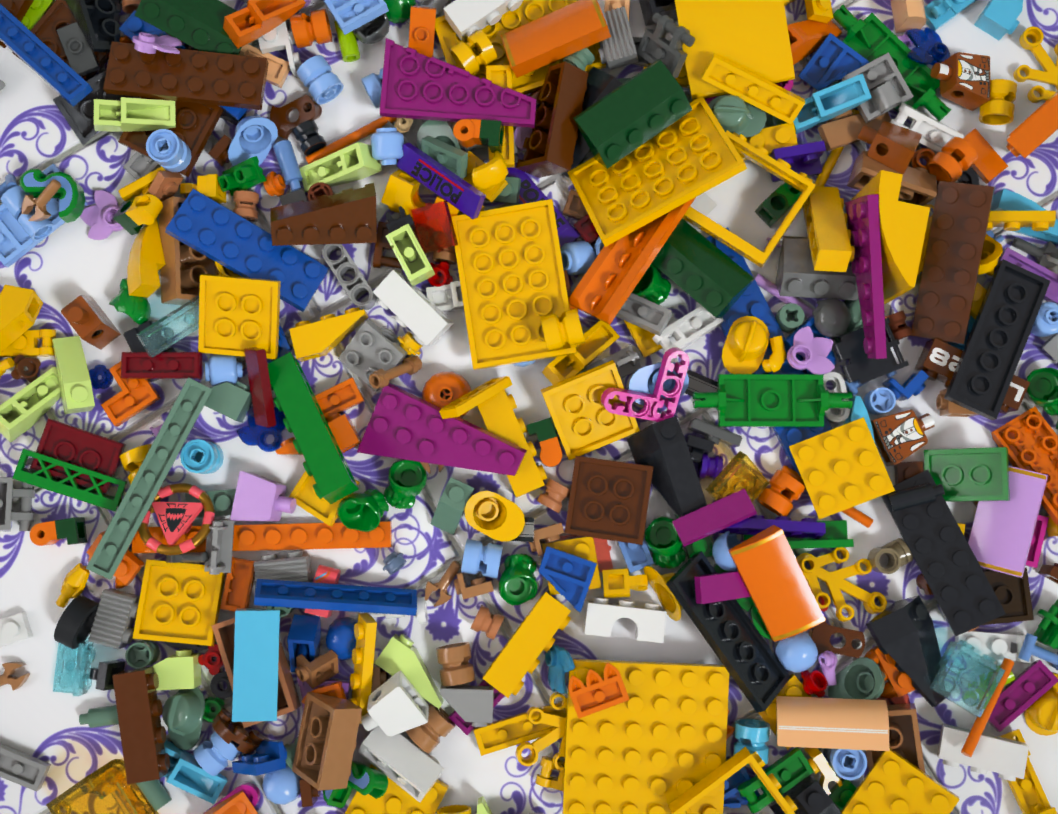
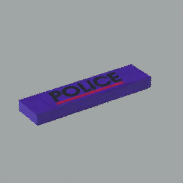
[397,142,486,219]
[506,161,580,249]

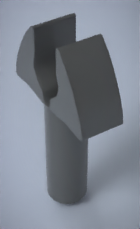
[1012,237,1058,269]
[166,552,209,563]

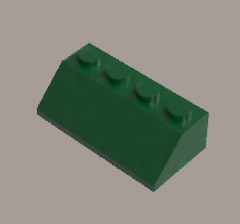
[134,0,243,55]
[573,59,692,169]
[652,219,755,319]

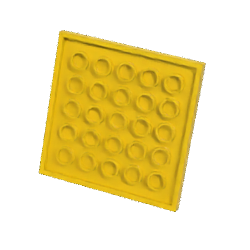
[562,659,729,814]

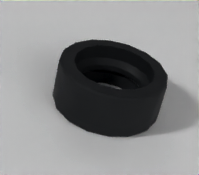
[54,595,99,649]

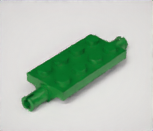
[833,5,951,122]
[693,374,853,427]

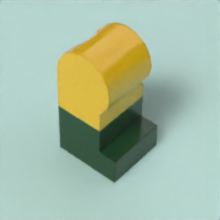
[113,194,163,235]

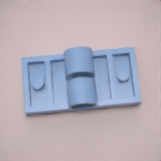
[323,0,389,35]
[0,164,88,267]

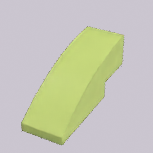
[94,97,176,132]

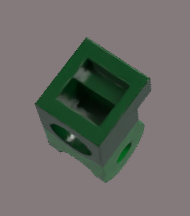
[755,182,802,228]

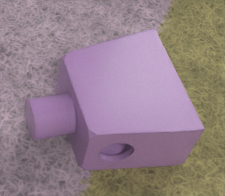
[230,471,296,521]

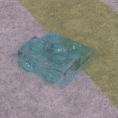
[930,640,1005,718]

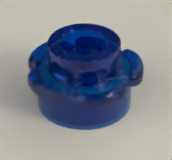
[89,365,113,389]

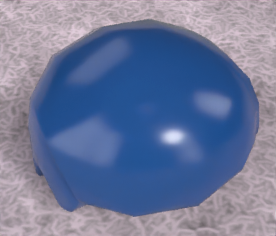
[326,617,358,660]

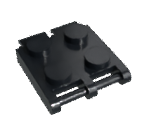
[833,318,909,385]

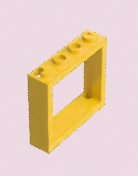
[682,130,816,268]
[668,746,798,814]

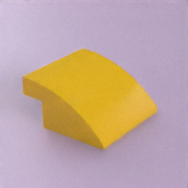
[675,0,795,101]
[851,170,930,305]

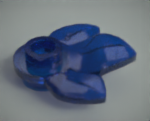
[905,27,950,66]
[237,406,286,452]

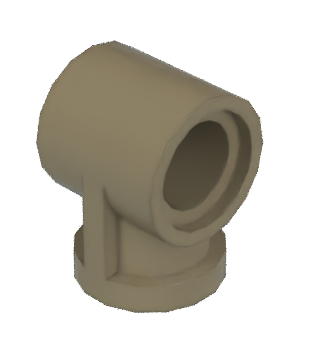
[867,538,913,574]

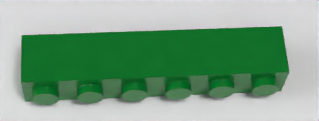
[268,352,359,504]

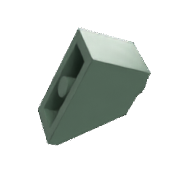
[205,381,252,423]
[430,477,476,535]

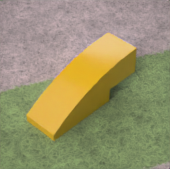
[127,219,166,298]
[542,320,620,385]

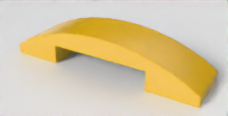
[998,729,1057,814]

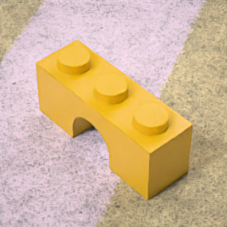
[381,169,463,234]

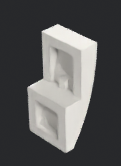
[426,281,464,312]

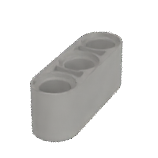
[322,244,376,310]

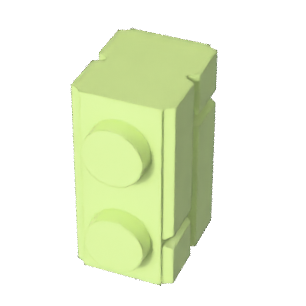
[386,224,435,286]

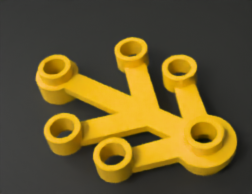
[1013,26,1058,103]
[796,547,887,622]
[515,692,567,770]

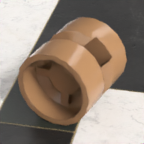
[436,642,475,686]
[406,703,456,754]

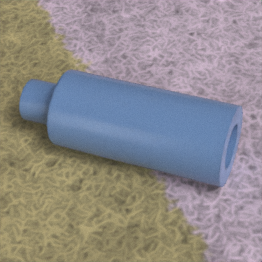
[273,140,303,192]

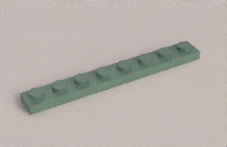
[86,377,213,580]

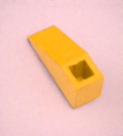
[0,285,43,353]
[289,307,368,362]

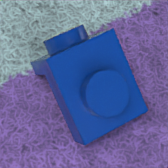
[882,370,929,401]

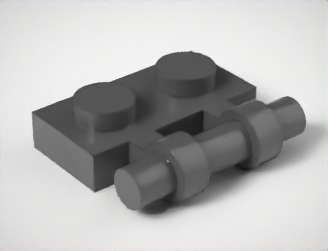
[637,12,695,78]

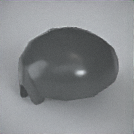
[353,13,390,44]
[812,298,851,337]

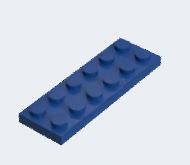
[165,189,329,312]

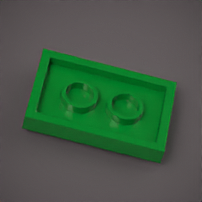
[924,447,1010,502]

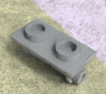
[585,345,642,378]
[204,519,234,575]

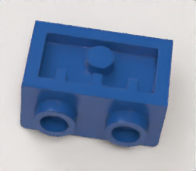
[232,739,287,776]

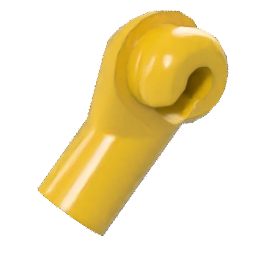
[762,336,787,373]

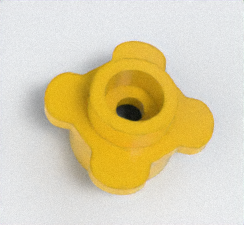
[397,332,423,355]

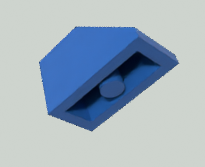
[287,614,321,673]

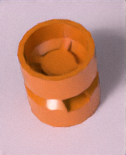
[290,9,333,48]
[926,137,978,182]
[757,470,806,517]

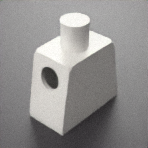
[361,670,429,736]

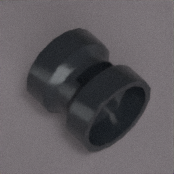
[293,120,327,156]

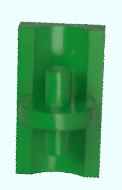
[217,156,267,196]
[1034,599,1058,649]

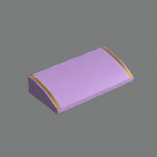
[968,466,1048,578]

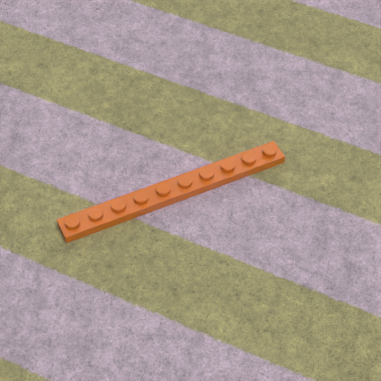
[132,521,392,553]

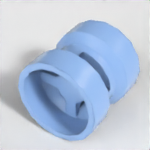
[863,387,896,415]

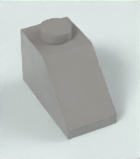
[440,685,494,727]

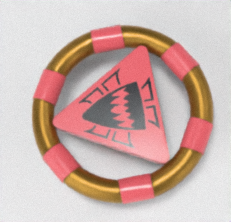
[138,483,215,555]

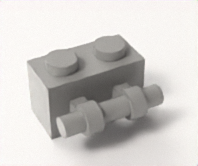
[0,477,35,532]

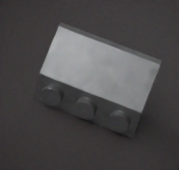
[775,236,858,300]

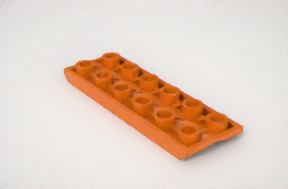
[569,197,696,325]
[991,406,1058,526]

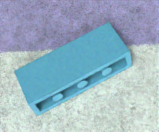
[232,608,280,722]

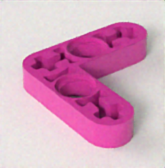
[601,347,689,422]

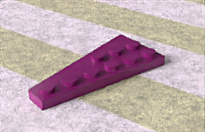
[380,38,536,128]
[844,194,887,359]
[357,383,527,476]

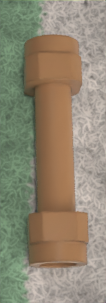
[369,356,422,389]

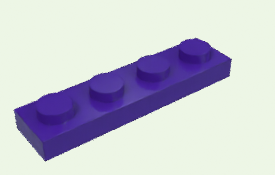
[716,515,826,539]

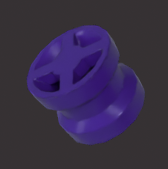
[698,453,723,481]

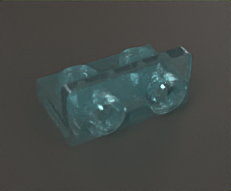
[52,640,96,697]

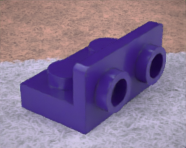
[769,141,826,182]

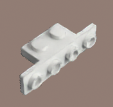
[258,18,302,77]

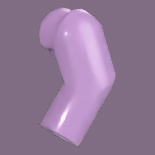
[818,650,838,686]

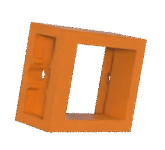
[1006,91,1058,158]

